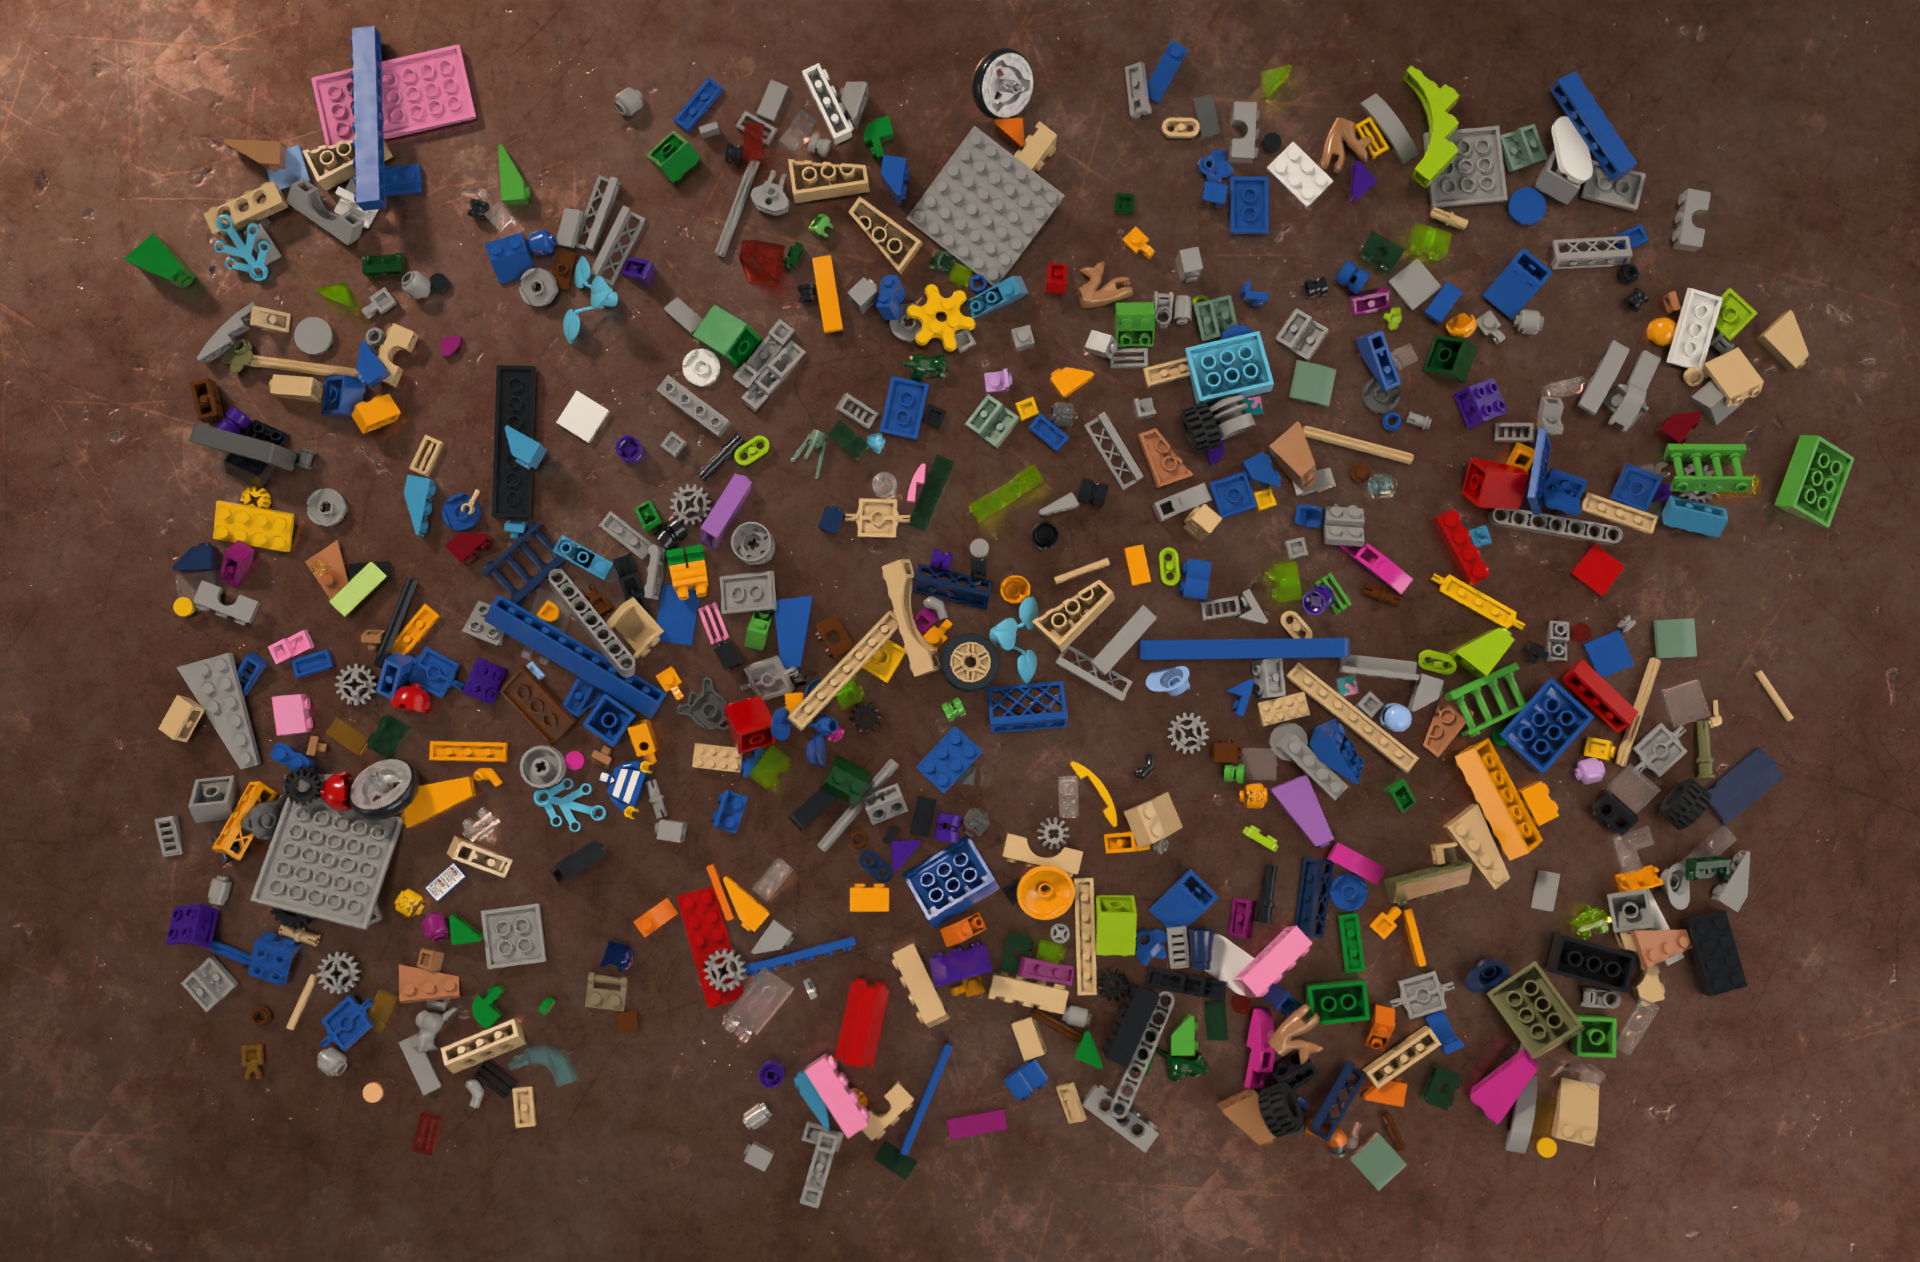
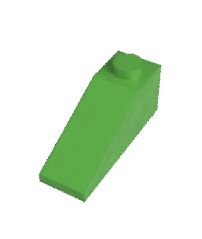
[498,144,530,206]

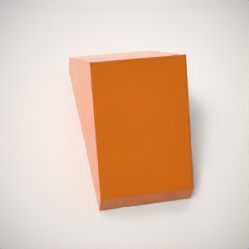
[993,118,1024,151]

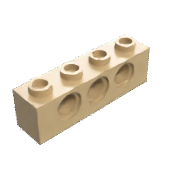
[203,181,288,239]
[1183,504,1222,542]
[441,1019,526,1074]
[1362,1026,1441,1089]

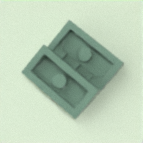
[1500,124,1548,173]
[1194,295,1237,341]
[1289,360,1336,407]
[965,394,1020,449]
[1653,618,1697,659]
[1351,1134,1407,1191]

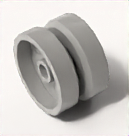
[520,745,567,788]

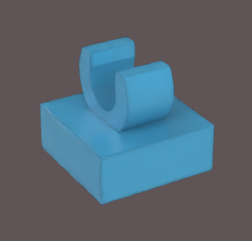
[504,519,528,540]
[1468,525,1492,547]

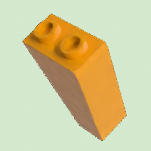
[401,777,476,828]

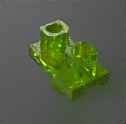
[1571,905,1612,939]

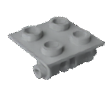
[462,601,504,646]

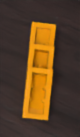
[812,255,843,333]

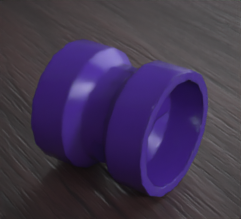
[930,548,953,571]

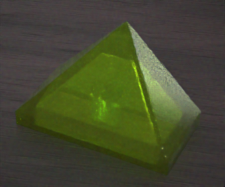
[1261,64,1293,100]
[315,282,357,310]

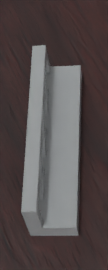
[575,175,621,254]
[590,205,646,287]
[1551,236,1633,270]
[1084,411,1144,491]
[1055,645,1132,702]
[1338,654,1419,681]

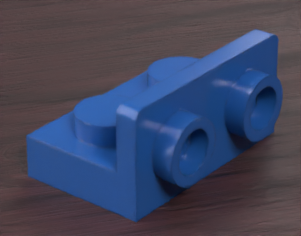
[711,790,749,834]

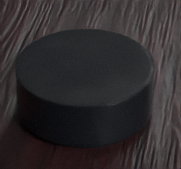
[1262,132,1282,153]
[429,273,449,293]

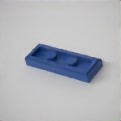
[673,77,724,133]

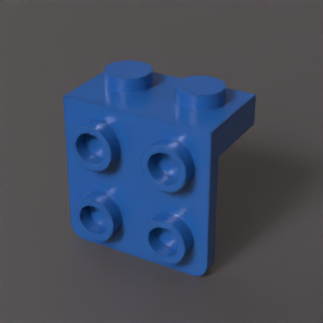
[1543,468,1588,516]
[248,932,301,986]

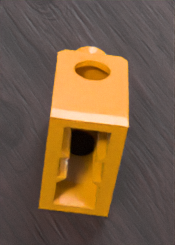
[627,718,658,763]

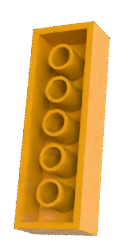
[1455,737,1543,861]

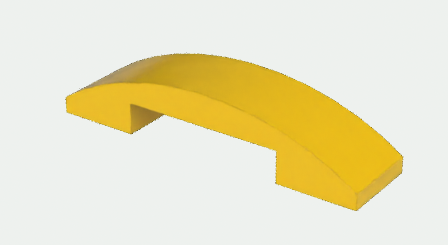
[1069,761,1117,827]

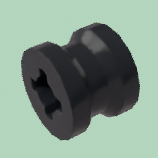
[725,143,744,164]
[467,199,489,220]
[797,284,817,303]
[1624,288,1649,312]
[971,557,987,577]

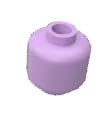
[1574,758,1605,785]

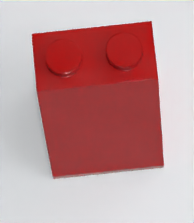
[1461,457,1529,510]
[724,696,776,754]

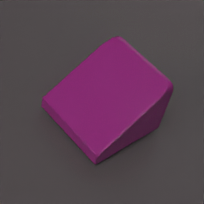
[914,607,939,635]

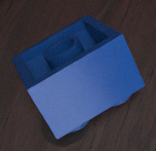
[485,232,535,285]
[321,375,366,418]
[583,693,636,747]

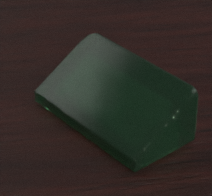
[1204,1000,1228,1041]
[874,1141,917,1181]

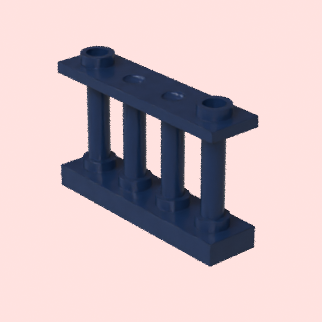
[482,521,569,606]

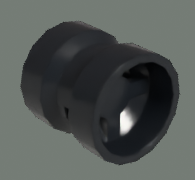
[1304,277,1328,299]

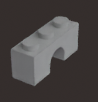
[1229,101,1260,164]
[1672,188,1711,252]
[193,580,260,626]

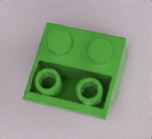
[1115,302,1155,347]

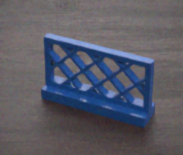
[987,681,1068,734]

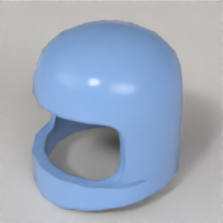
[1379,703,1412,732]

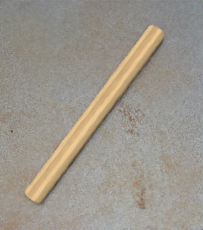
[248,355,360,378]
[1303,426,1414,464]
[1615,658,1661,767]

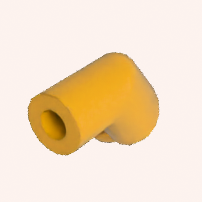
[473,768,503,788]

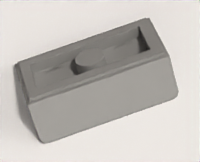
[664,297,703,336]
[1531,870,1560,912]

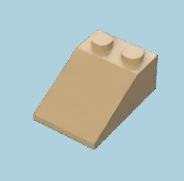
[1124,792,1183,848]
[1549,1077,1599,1146]

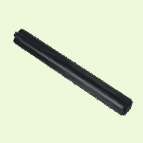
[373,577,418,668]

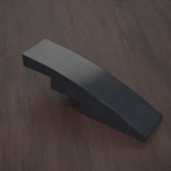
[612,552,653,618]
[1145,967,1228,1001]

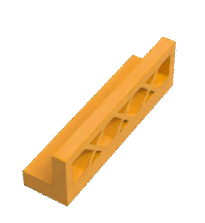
[212,781,278,861]

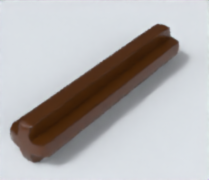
[1030,1008,1083,1043]

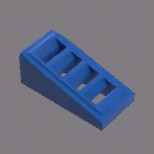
[237,653,268,696]

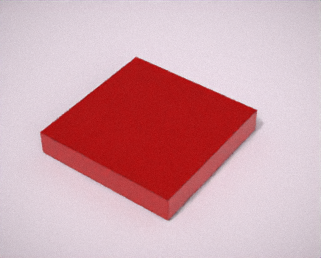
[1570,543,1625,597]

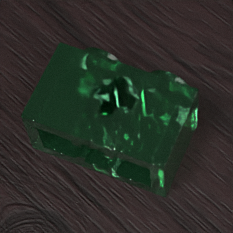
[1358,231,1405,273]
[828,420,869,462]
[1000,931,1034,974]
[1421,1063,1461,1111]

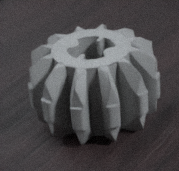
[1037,817,1070,850]

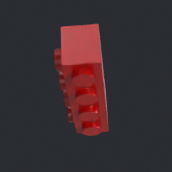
[1431,509,1490,586]
[1562,659,1638,734]

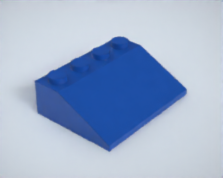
[1499,678,1594,774]
[902,835,1000,928]

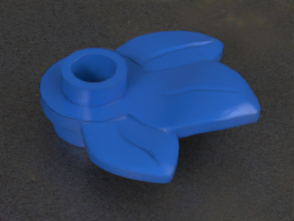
[1198,150,1234,184]
[1136,929,1167,966]

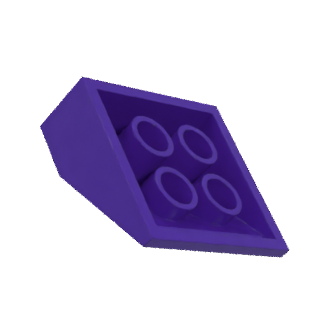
[929,941,993,987]

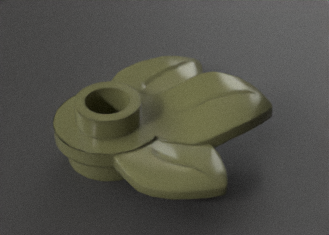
[221,339,253,375]

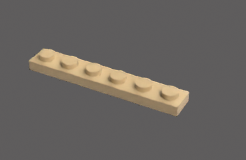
[1074,878,1097,995]

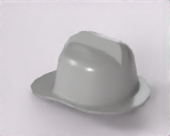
[1660,863,1690,910]

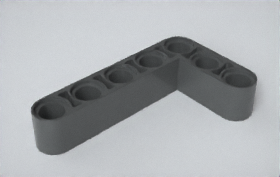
[189,423,298,472]

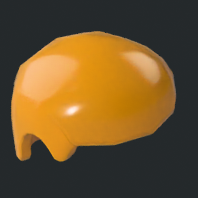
[1446,313,1477,339]
[1647,317,1677,346]
[1000,575,1031,604]

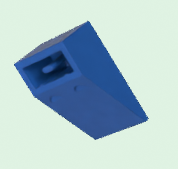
[1482,248,1553,320]
[1309,718,1364,784]
[1148,869,1219,937]

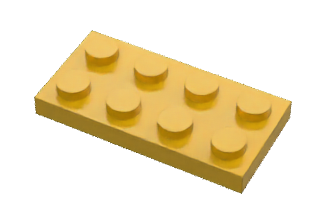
[213,500,295,552]

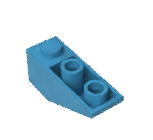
[966,276,1029,319]
[404,475,436,537]
[553,535,613,580]

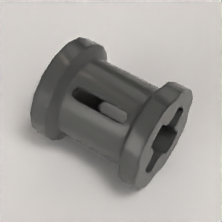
[1710,332,1735,356]
[294,447,317,471]

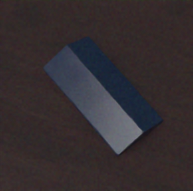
[1707,748,1784,826]

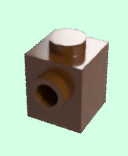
[1212,739,1241,763]

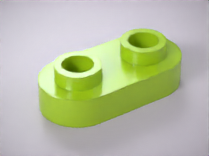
[734,436,770,466]
[1159,547,1180,586]
[1418,650,1457,675]
[1242,825,1279,852]

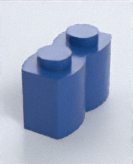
[875,275,906,320]
[1179,558,1212,601]
[269,743,316,771]
[1003,1058,1049,1101]

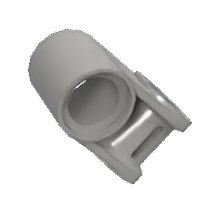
[1153,291,1174,329]
[1581,986,1621,1009]

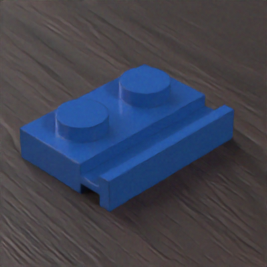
[385,164,423,196]

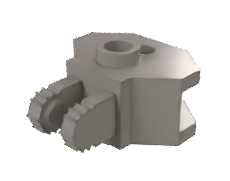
[750,170,790,216]

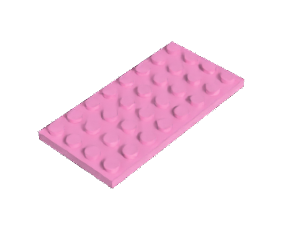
[311,44,477,146]

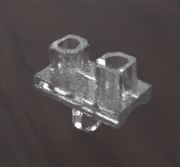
[462,807,500,842]

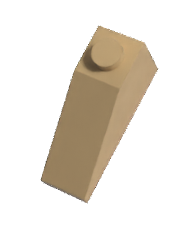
[447,836,513,878]

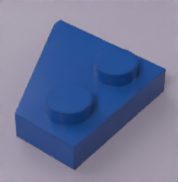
[563,676,610,717]

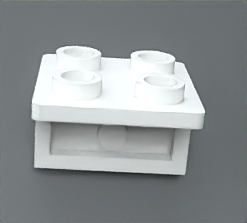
[334,179,379,229]

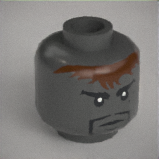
[1049,402,1078,427]
[962,807,990,837]

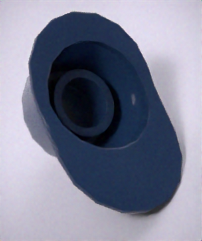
[1465,958,1510,993]

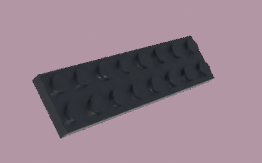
[492,365,536,518]

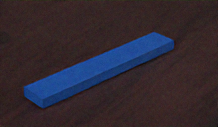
[900,1042,953,1156]

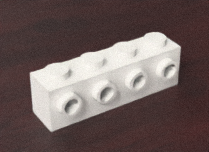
[802,63,854,145]

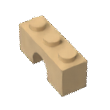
[378,323,419,387]
[861,1080,915,1141]

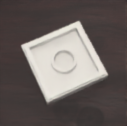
[556,391,610,443]

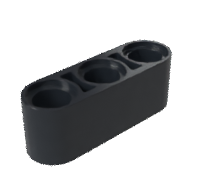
[788,788,838,832]

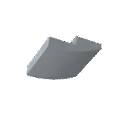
[1275,308,1329,362]
[181,955,239,1012]

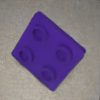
[462,657,508,704]

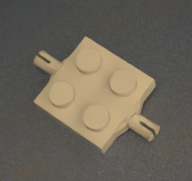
[845,498,910,538]

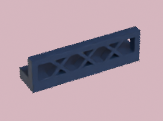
[912,564,993,610]
[1295,857,1333,938]
[1308,1060,1366,1142]

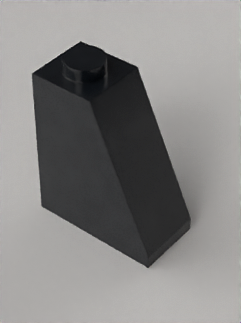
[550,839,606,887]

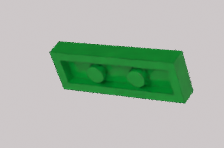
[1338,913,1365,974]

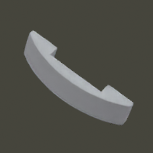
[1360,93,1419,165]
[733,319,795,389]
[1505,1076,1537,1154]
[800,1130,839,1208]

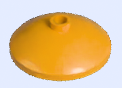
[1017,865,1075,920]

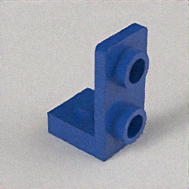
[1425,1010,1464,1055]

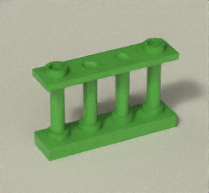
[1663,444,1753,492]
[1443,662,1528,738]

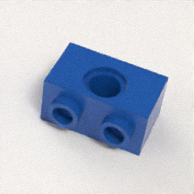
[376,652,413,700]

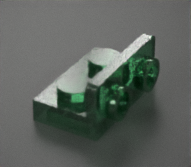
[366,714,411,759]

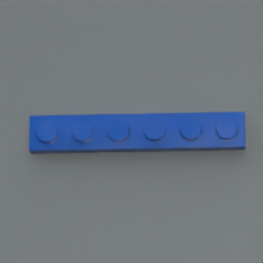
[742,936,856,977]

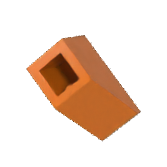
[939,911,987,947]
[1365,1005,1395,1051]

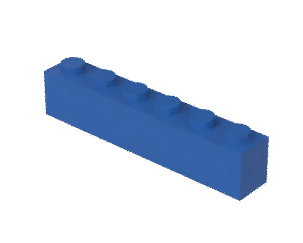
[1550,72,1637,182]

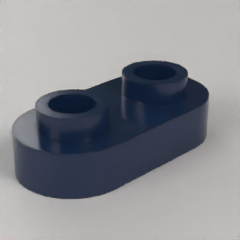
[860,850,893,883]

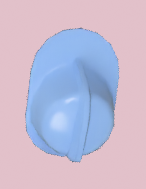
[1146,666,1190,696]

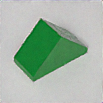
[634,499,665,534]
[1383,779,1417,814]
[449,913,484,945]
[1074,1029,1104,1069]

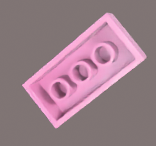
[1232,926,1312,998]
[805,1053,870,1138]

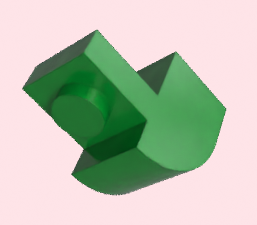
[864,116,894,163]
[472,984,506,1030]

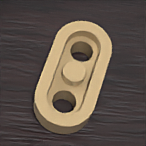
[1161,118,1200,139]
[1280,610,1313,639]

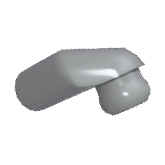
[923,596,948,620]
[465,1078,484,1108]

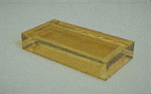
[326,717,369,755]
[368,989,398,1034]
[1531,1095,1557,1138]

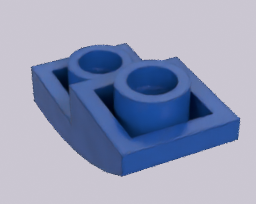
[1424,282,1463,324]
[740,747,765,777]

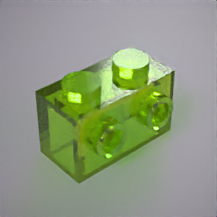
[1406,222,1452,260]
[1269,561,1303,604]
[827,673,865,710]
[748,745,792,790]

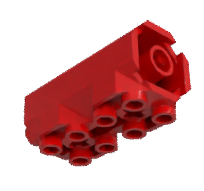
[834,977,890,1068]

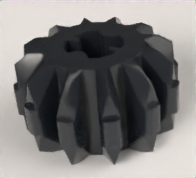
[849,701,882,734]
[1097,968,1129,1001]

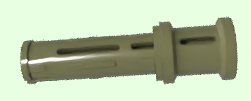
[1696,720,1716,779]

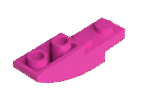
[1339,542,1413,595]
[1244,1008,1275,1089]

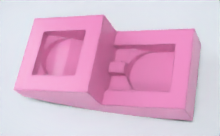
[907,464,926,504]
[268,630,315,664]

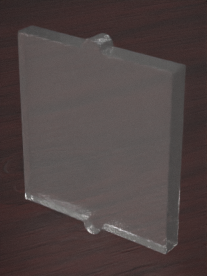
[1241,748,1279,780]

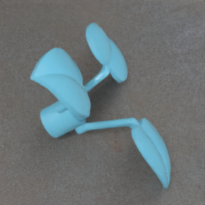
[563,256,618,344]
[989,596,1039,684]

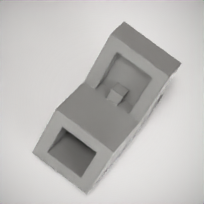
[1537,396,1564,435]

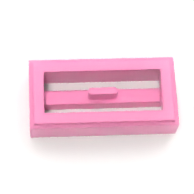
[698,602,730,645]

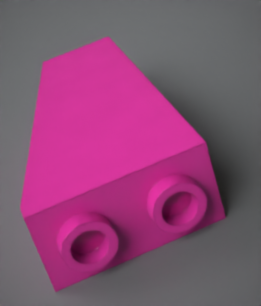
[1470,1048,1538,1124]

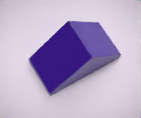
[1350,161,1377,203]
[621,257,656,285]
[891,839,921,872]

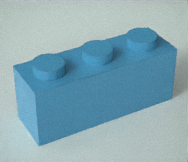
[1661,495,1728,538]

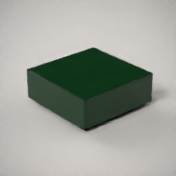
[1114,193,1135,215]

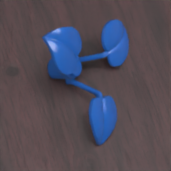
[771,679,837,768]

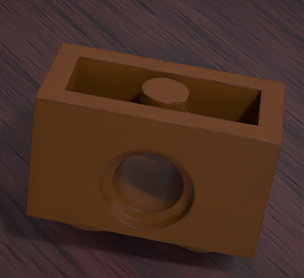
[190,378,225,423]
[814,614,855,660]

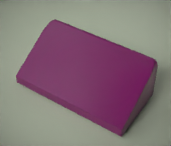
[1349,287,1390,316]
[1228,897,1256,939]

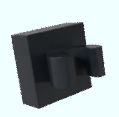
[1526,640,1549,664]

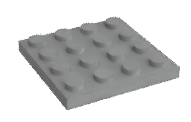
[1423,126,1508,209]

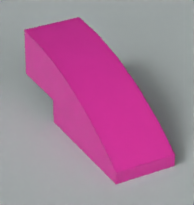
[1327,842,1386,885]

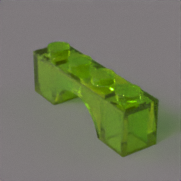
[969,464,1044,524]

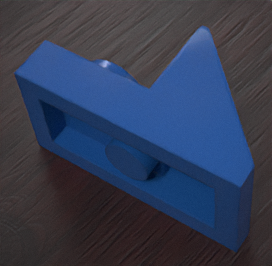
[1225,679,1255,717]

